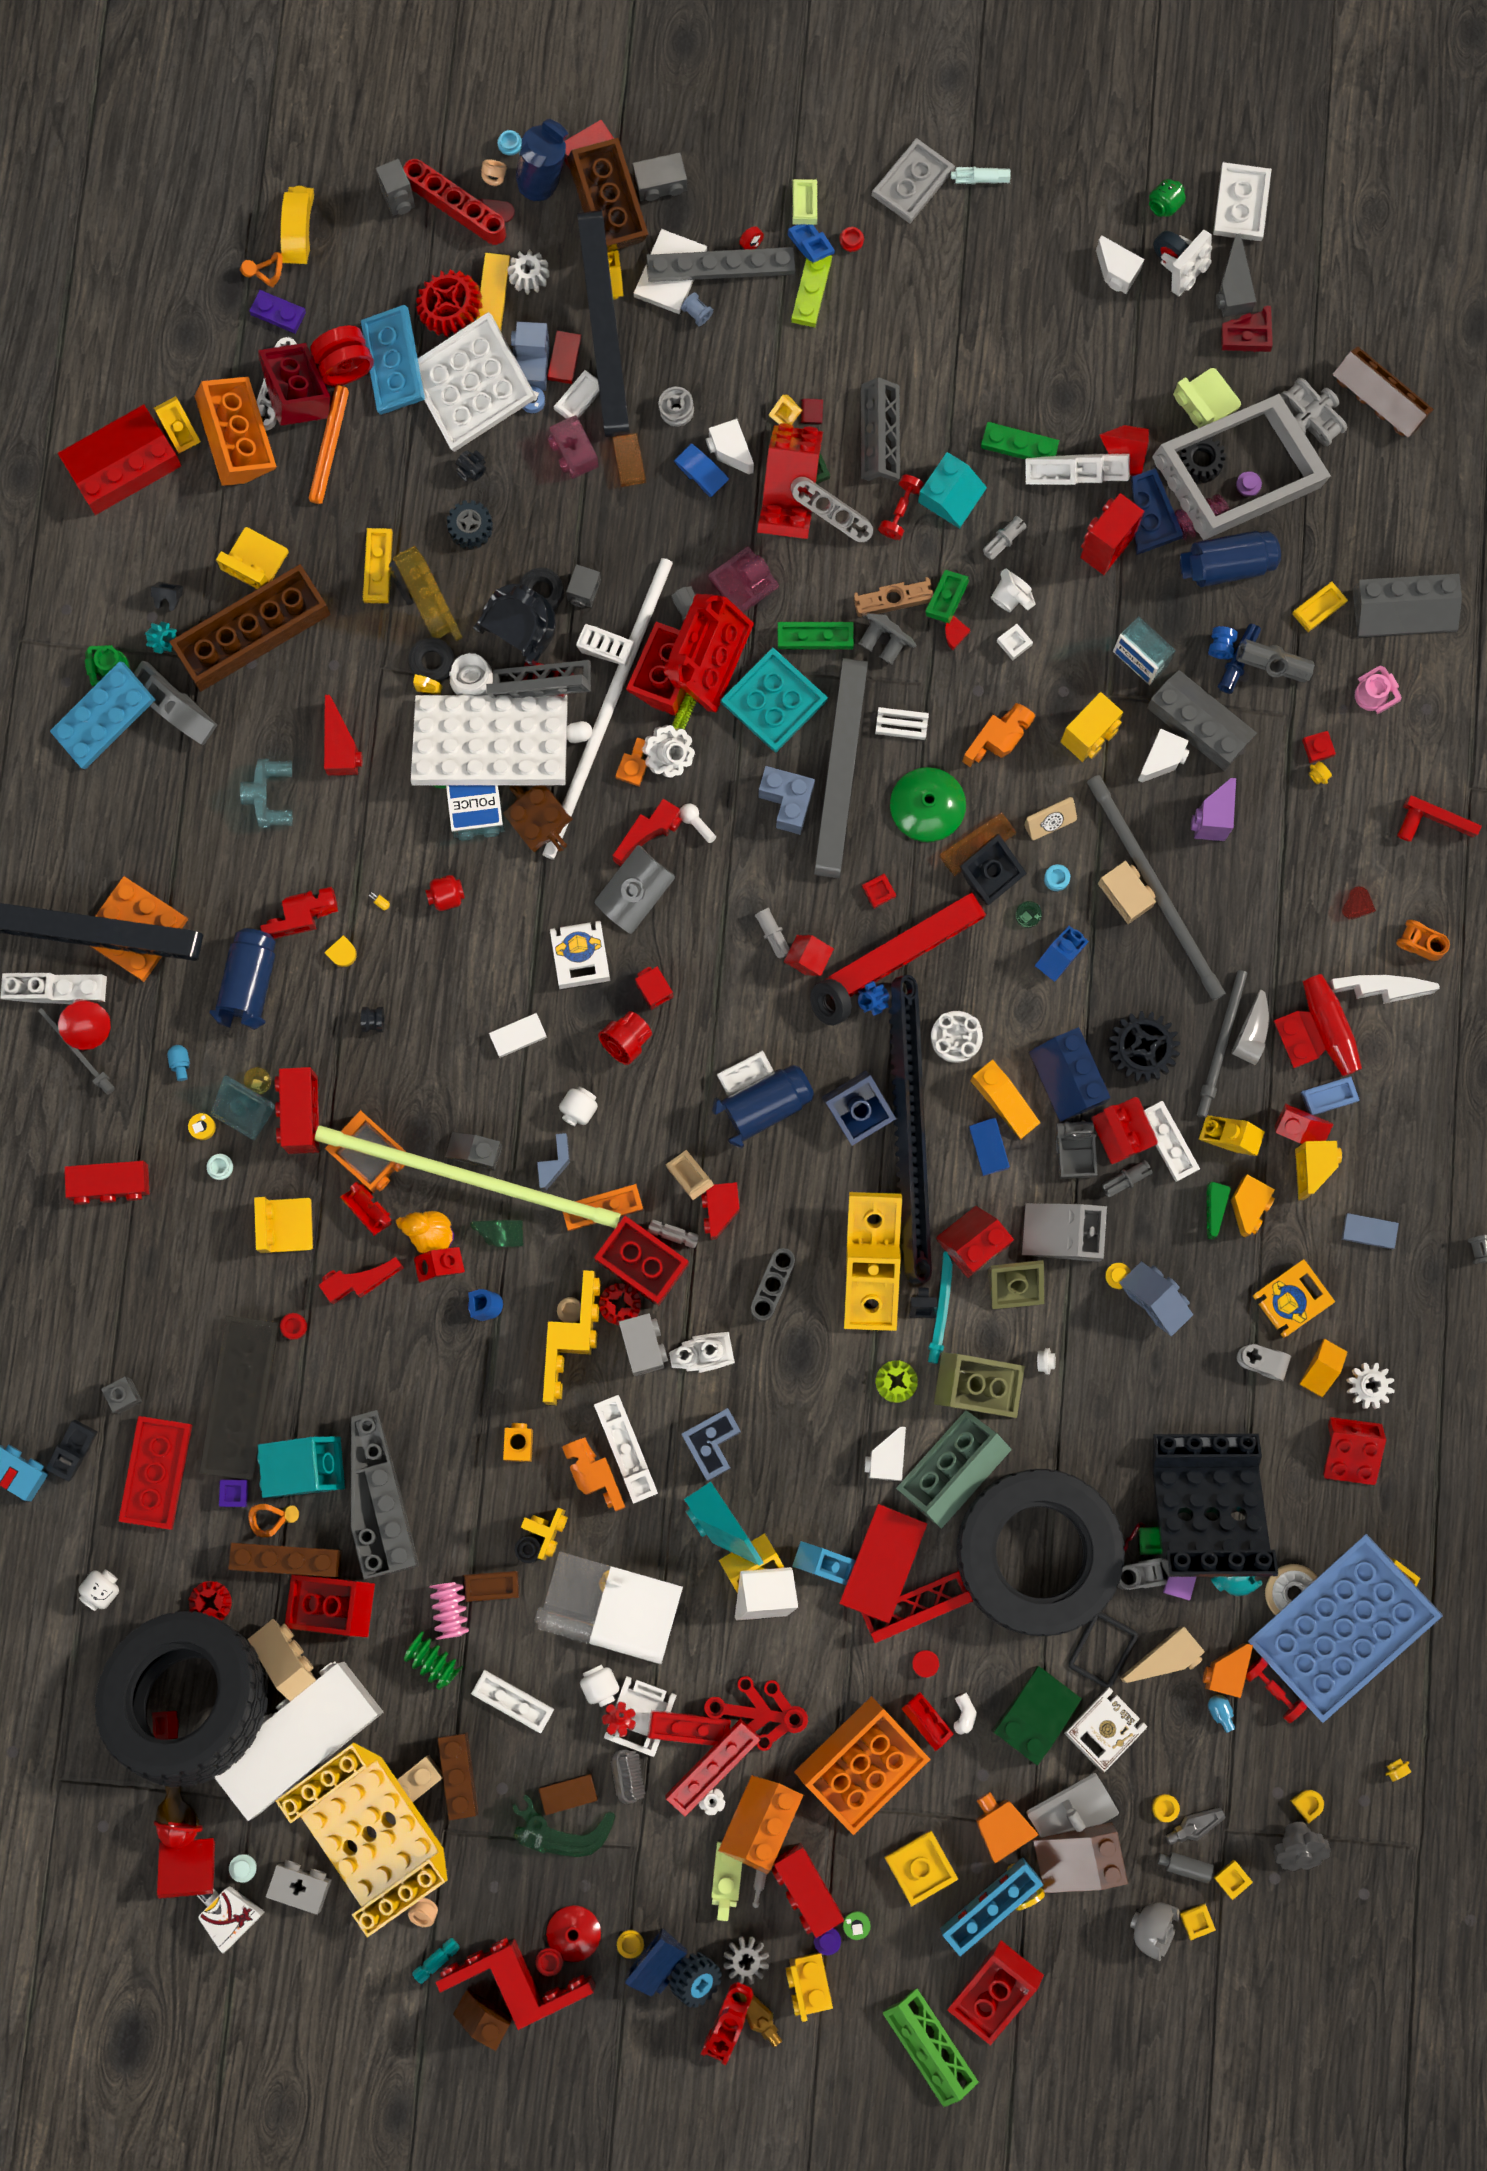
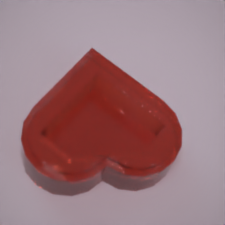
[1342,886,1376,920]

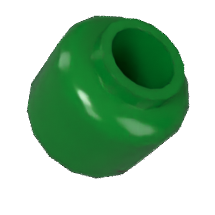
[1149,179,1186,217]

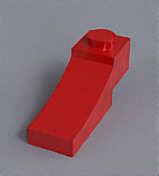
[613,799,682,866]
[319,1257,404,1305]

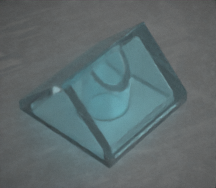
[210,1075,275,1140]

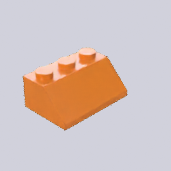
[718,1775,803,1874]

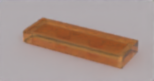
[939,812,1017,876]

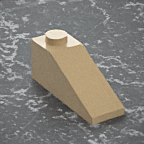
[1120,1626,1205,1683]

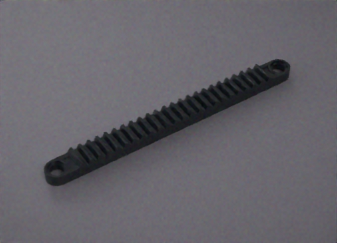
[888,975,932,1284]

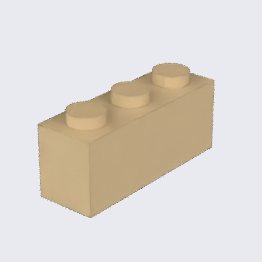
[248,1619,316,1702]

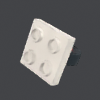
[1153,230,1212,296]

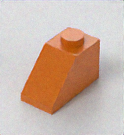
[1203,1643,1253,1698]

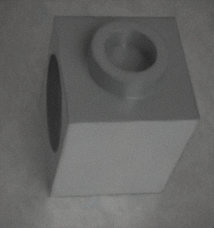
[566,564,601,608]
[101,1377,143,1414]

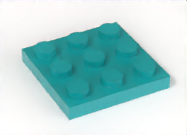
[721,648,828,753]

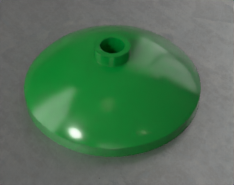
[890,767,966,842]

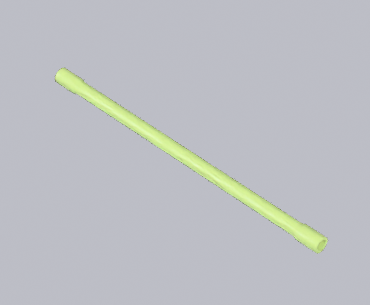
[315,1125,621,1228]

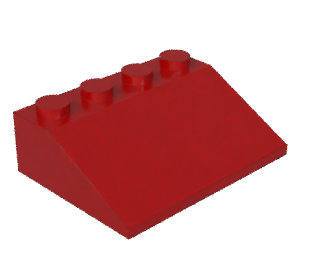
[58,404,181,515]

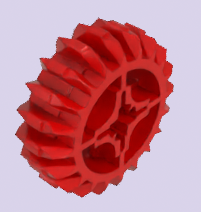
[416,269,483,337]

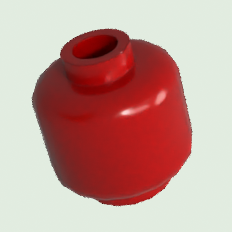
[425,875,465,911]

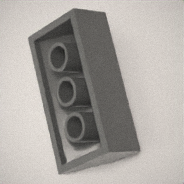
[1353,574,1462,638]
[1147,670,1257,771]

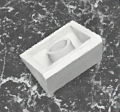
[735,1567,798,1620]

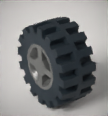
[447,500,493,549]

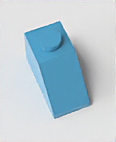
[792,1541,856,1585]

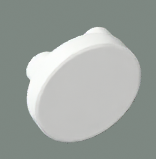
[931,1011,983,1063]

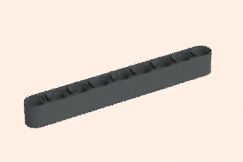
[814,658,868,878]

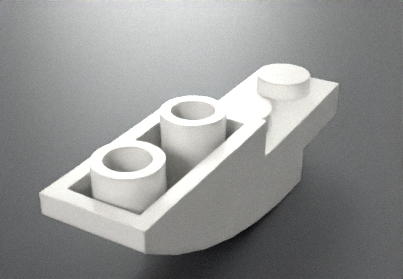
[0,973,107,1004]

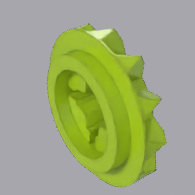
[876,1360,918,1403]

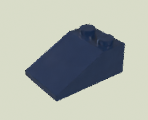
[625,1928,687,1997]

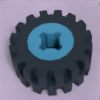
[669,1952,722,2008]

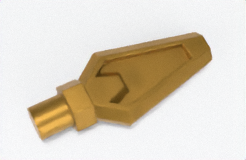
[736,1992,782,2047]

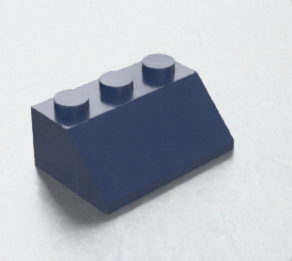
[1028,1027,1111,1122]

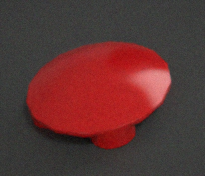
[58,999,111,1050]

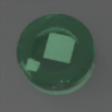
[1015,901,1042,928]

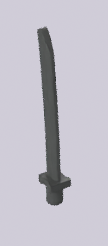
[38,1008,115,1095]

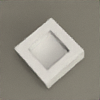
[997,624,1033,660]

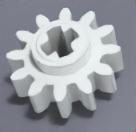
[1346,1363,1395,1409]

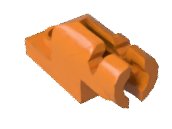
[962,703,1035,767]
[562,1438,626,1511]

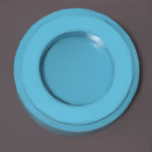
[1044,864,1070,891]

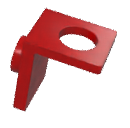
[414,1247,465,1283]

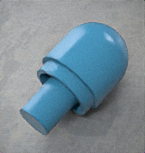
[167,1045,190,1081]
[1208,1695,1235,1732]

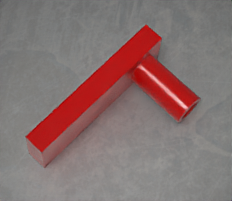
[1397,795,1482,842]

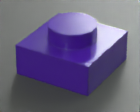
[219,1480,248,1507]

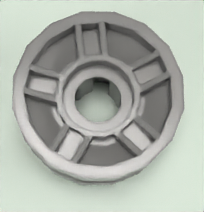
[658,386,694,427]

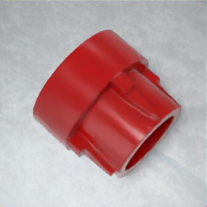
[598,1011,652,1065]

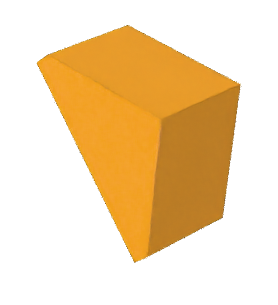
[1299,1339,1347,1397]

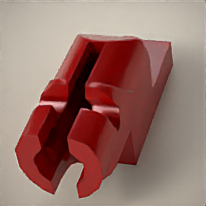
[260,886,338,939]

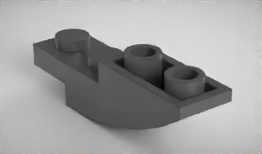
[133,661,217,745]

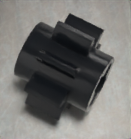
[456,450,487,482]

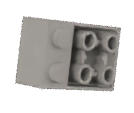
[1022,1203,1107,1262]

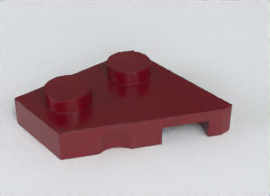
[1221,306,1273,352]

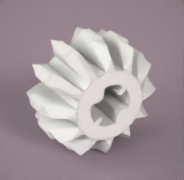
[507,249,550,295]

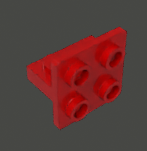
[1091,1097,1158,1164]

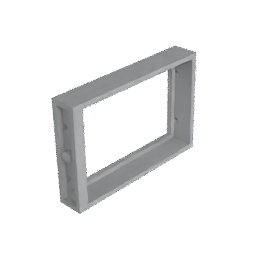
[1152,394,1331,540]

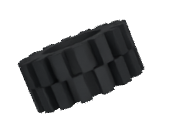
[1179,436,1226,484]

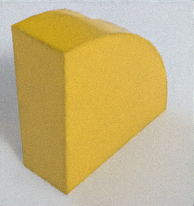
[413,674,442,695]

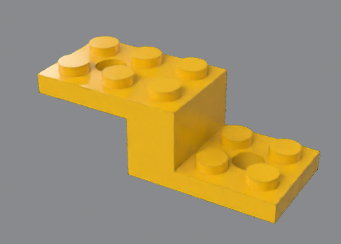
[844,1192,902,1331]
[543,1270,601,1405]

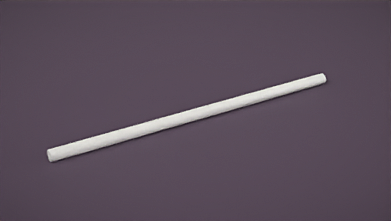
[542,558,673,859]

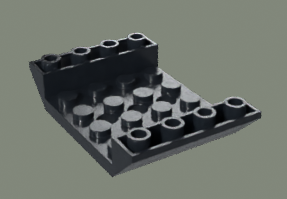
[1152,1434,1279,1577]

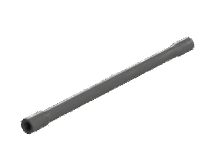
[1087,775,1226,1001]

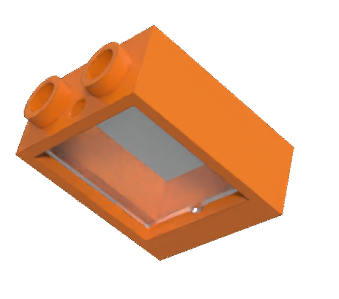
[325,1110,406,1193]

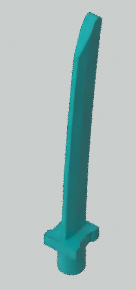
[928,1251,953,1364]

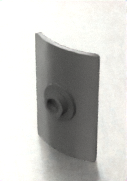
[595,845,675,934]

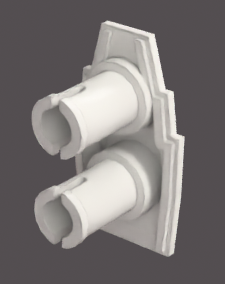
[669,1332,735,1373]

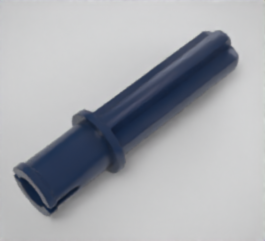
[1218,624,1261,694]

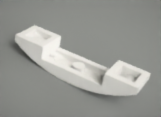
[594,1395,658,1503]

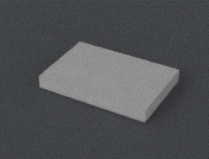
[871,138,955,223]

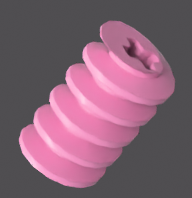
[429,1582,469,1640]

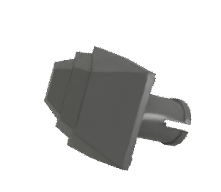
[858,613,917,665]

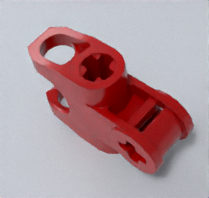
[700,1982,753,2066]

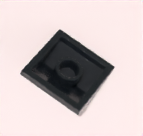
[959,834,1027,906]

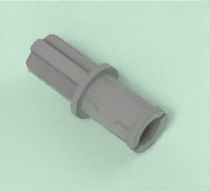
[983,516,1026,560]
[755,908,790,959]

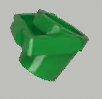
[84,645,129,687]

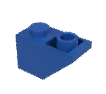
[1035,926,1089,982]

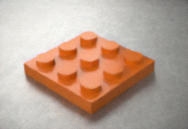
[90,876,188,982]

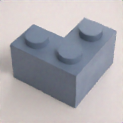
[511,322,550,391]
[758,766,815,835]
[1119,1261,1193,1336]
[681,1408,741,1482]

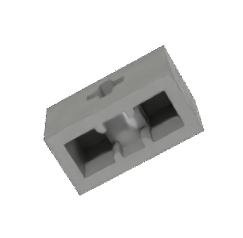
[266,1860,331,1915]

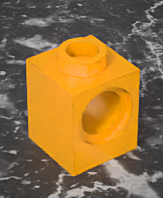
[503,1423,533,1462]

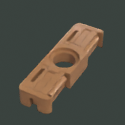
[854,577,933,618]

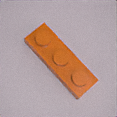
[563,1184,643,1232]

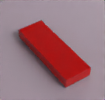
[647,1710,731,1746]

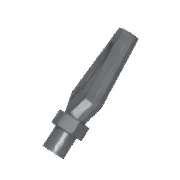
[1165,1807,1225,1845]

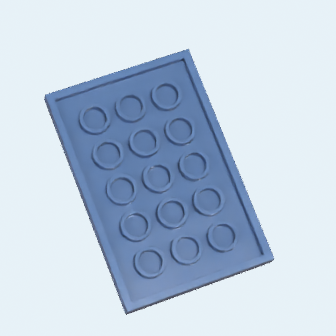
[1248,1534,1443,1723]

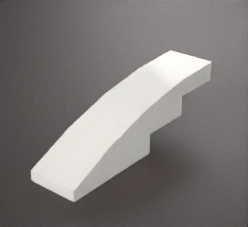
[1026,454,1130,485]
[1328,975,1440,1004]

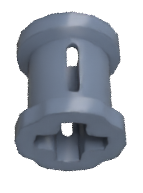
[681,292,713,326]

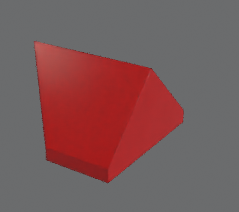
[1099,425,1149,476]

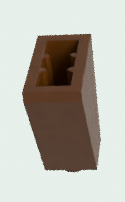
[453,1989,513,2051]

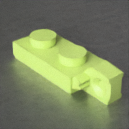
[711,1841,742,1921]

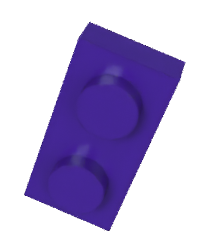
[250,290,306,334]

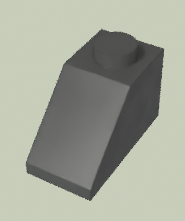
[445,1132,502,1171]

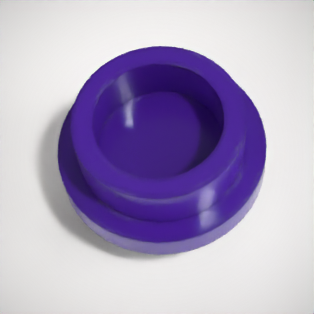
[814,1928,841,1955]

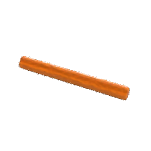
[309,386,349,504]

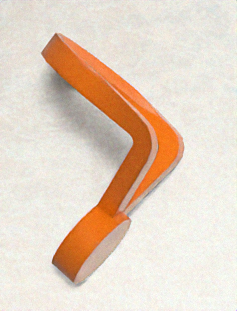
[240,252,283,287]

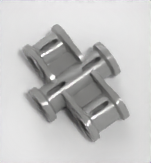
[1280,378,1347,446]

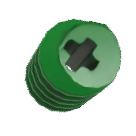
[404,1631,463,1690]

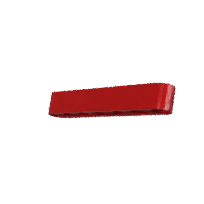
[825,893,986,999]

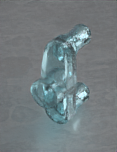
[240,759,293,828]

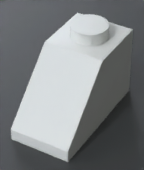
[1096,236,1144,294]
[706,419,754,474]
[1137,729,1190,782]
[864,1427,906,1481]

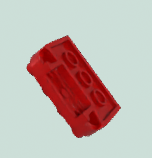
[664,594,754,713]

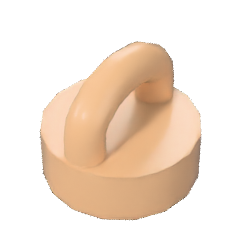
[481,160,507,186]
[408,1898,438,1927]

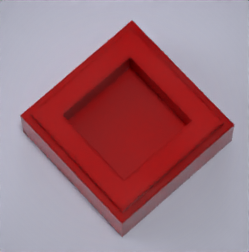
[862,873,897,909]

